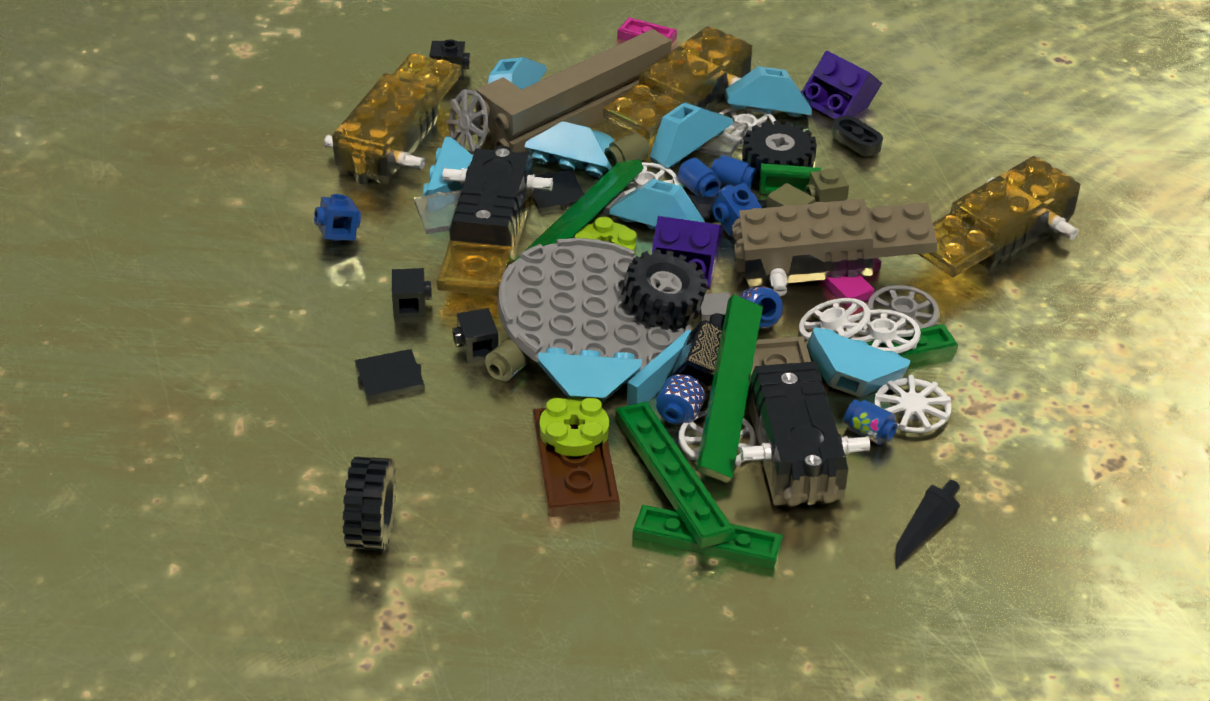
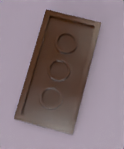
[533,408,620,517]

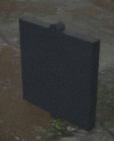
[529,169,584,213]
[355,349,425,401]

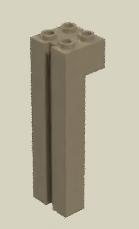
[475,29,672,153]

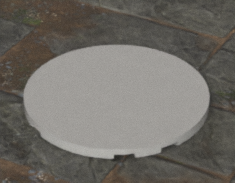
[497,238,691,384]

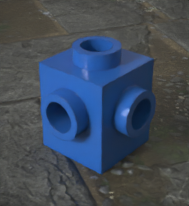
[711,182,762,236]
[314,194,361,241]

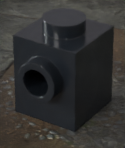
[429,39,471,80]
[392,268,432,319]
[452,308,499,363]

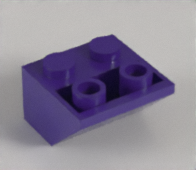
[801,50,882,119]
[652,216,723,287]

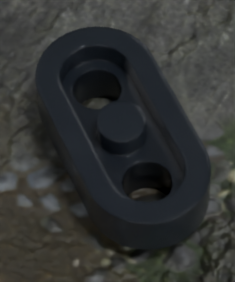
[832,116,883,157]

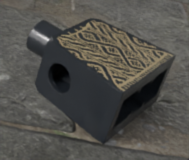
[672,313,725,391]

